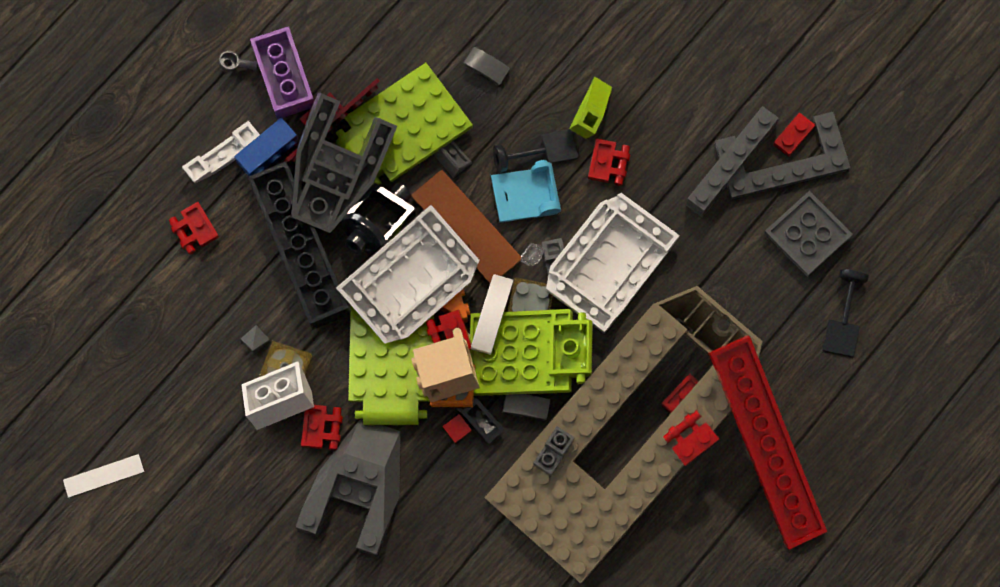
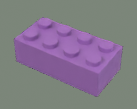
[250,26,314,120]

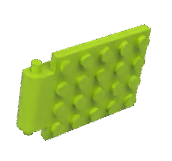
[335,63,473,185]
[348,306,434,425]
[470,309,593,396]

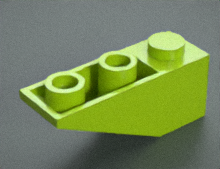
[569,77,612,139]

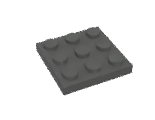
[764,191,853,277]

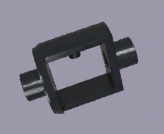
[342,183,416,255]

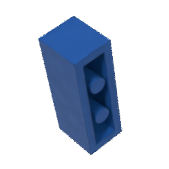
[234,118,299,176]

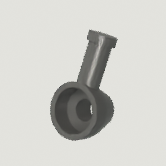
[219,51,257,72]

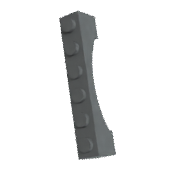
[686,106,779,218]

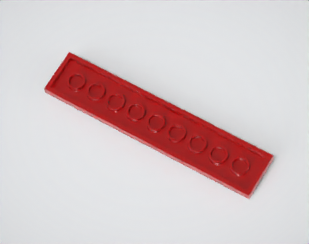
[709,335,827,549]

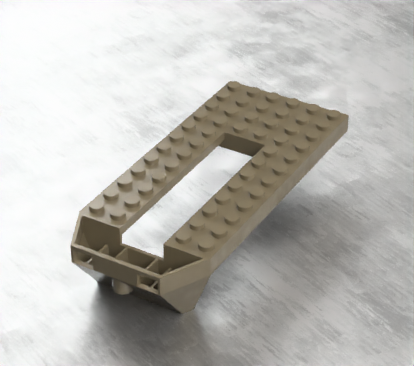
[485,286,763,583]

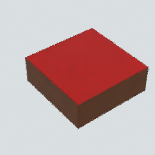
[442,414,472,444]

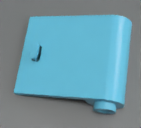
[491,160,561,223]

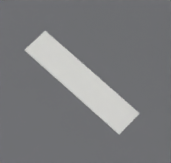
[63,454,144,497]

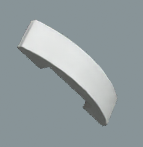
[182,121,260,183]
[471,274,513,355]

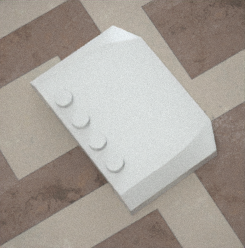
[546,193,680,334]
[336,205,479,343]

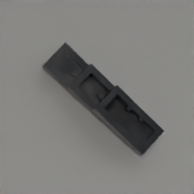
[454,397,505,444]

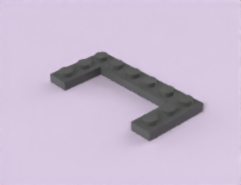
[715,112,851,200]

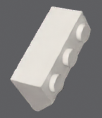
[242,361,314,430]

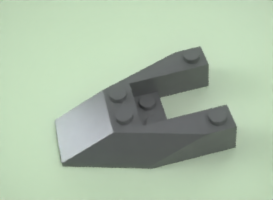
[291,93,397,233]
[296,419,401,558]

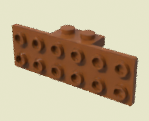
[412,170,522,283]

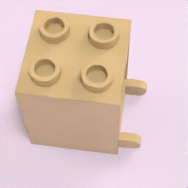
[411,328,480,403]

